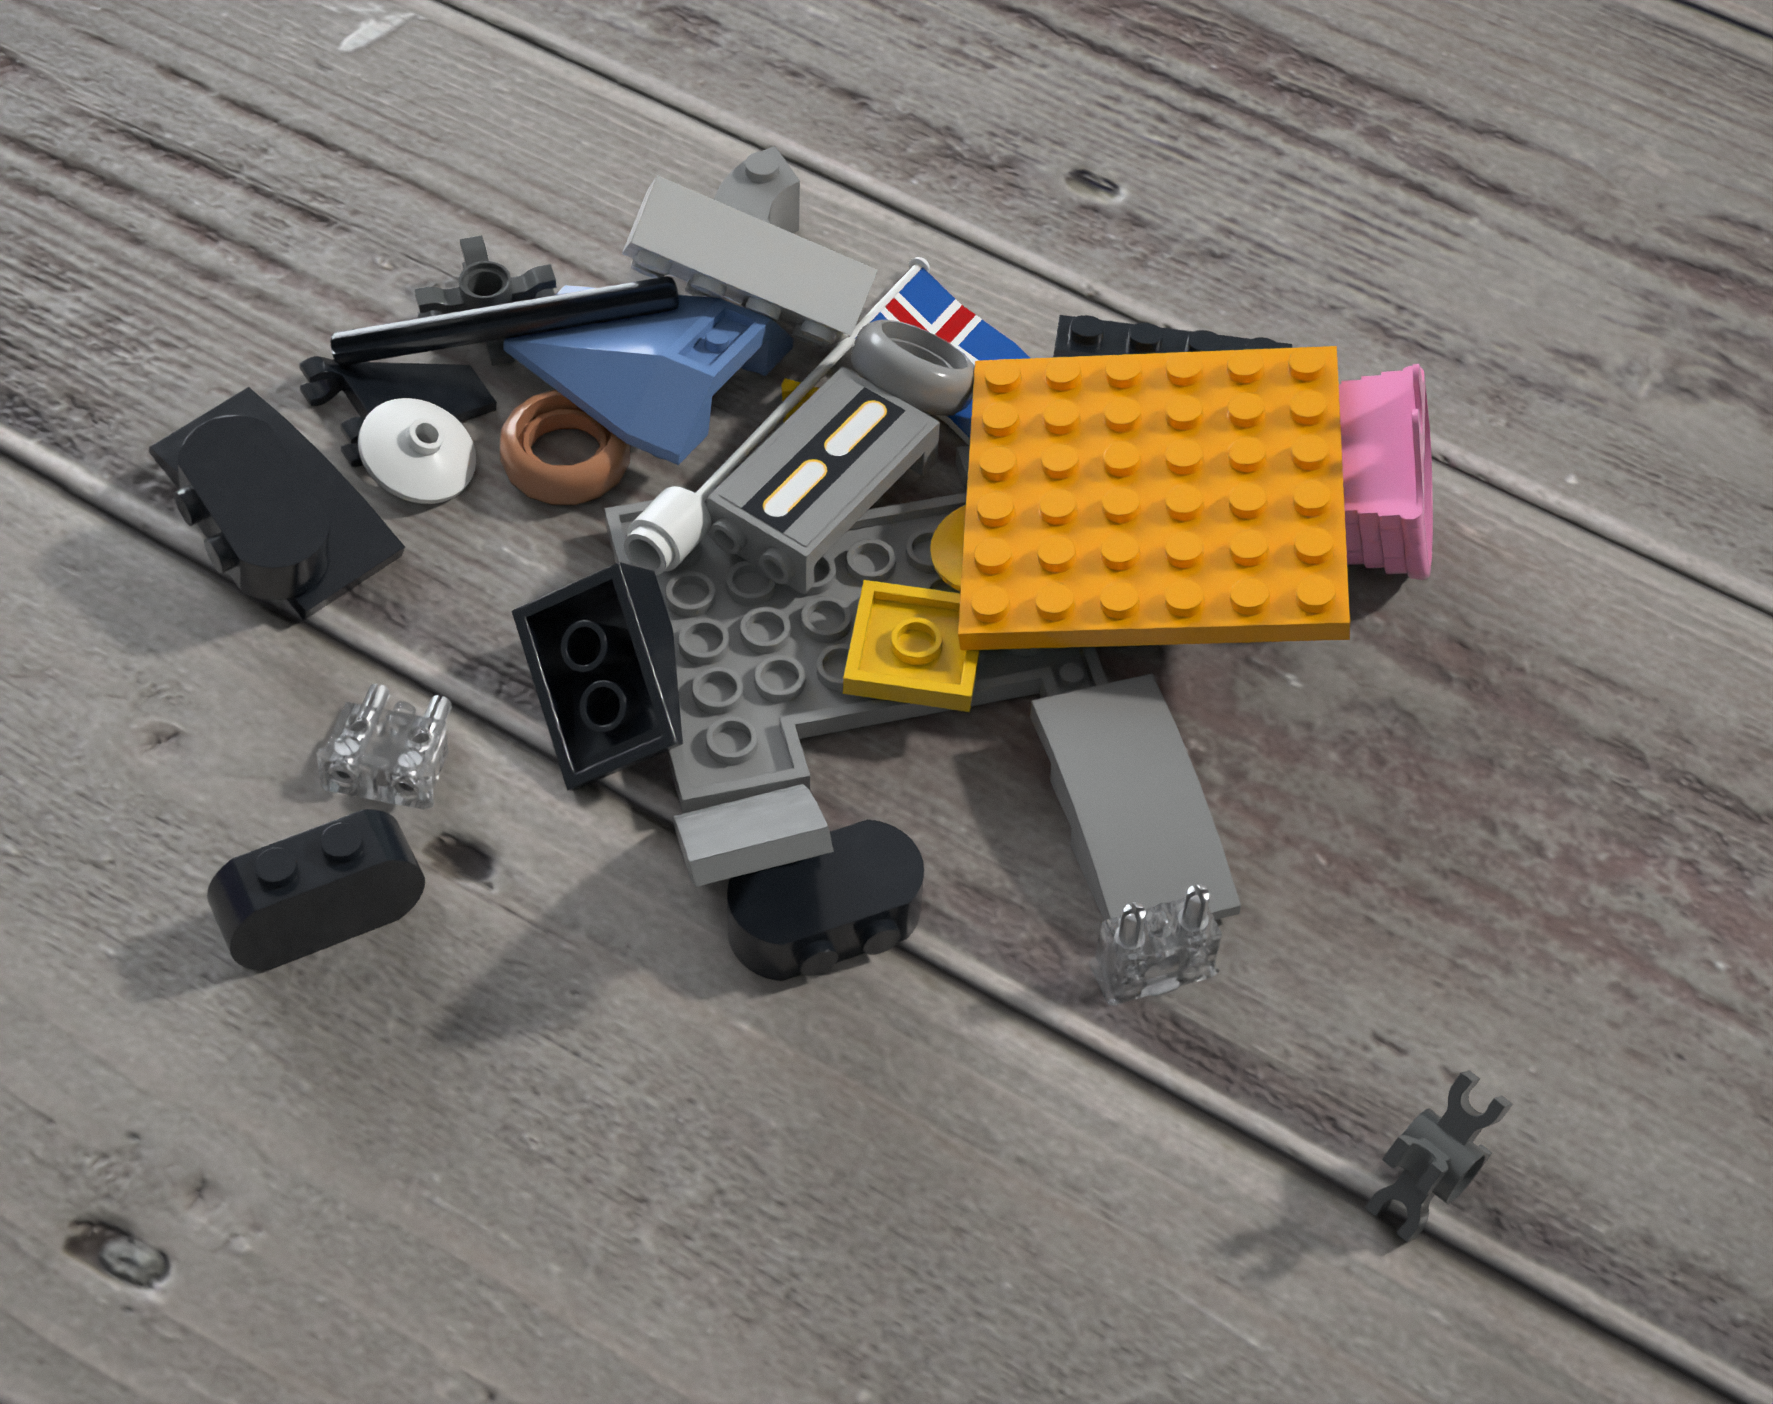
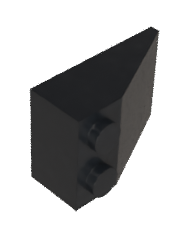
[512,562,683,791]

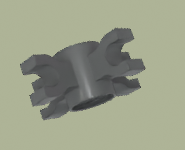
[414,235,557,366]
[1365,1070,1513,1242]

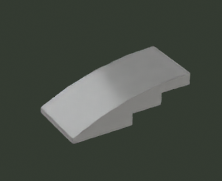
[1030,674,1241,942]
[672,784,834,887]

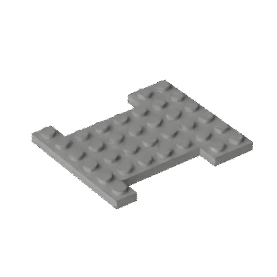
[604,445,1108,814]

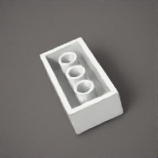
[622,175,878,348]

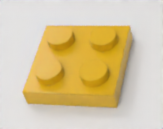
[843,580,980,712]

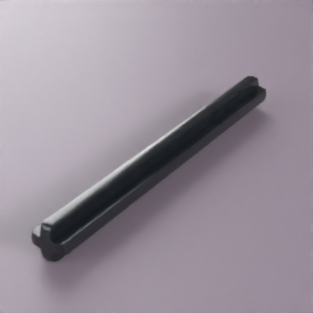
[330,276,679,366]

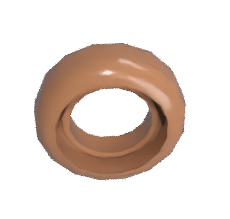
[499,389,631,505]

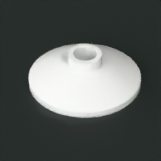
[358,398,476,504]

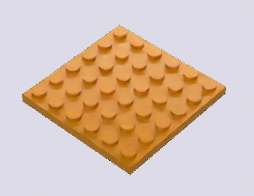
[958,346,1350,650]

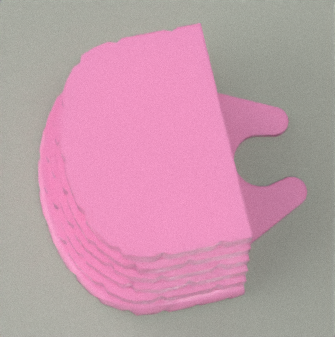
[1339,364,1433,580]

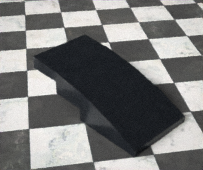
[149,387,405,621]

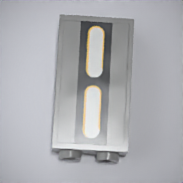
[707,366,940,594]

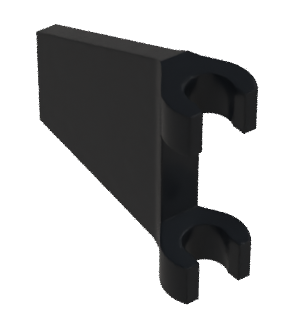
[299,356,497,467]

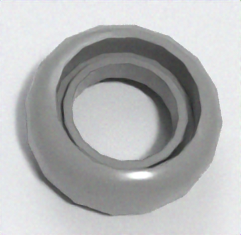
[851,320,975,416]

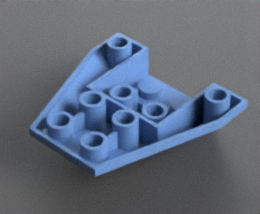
[503,285,794,465]

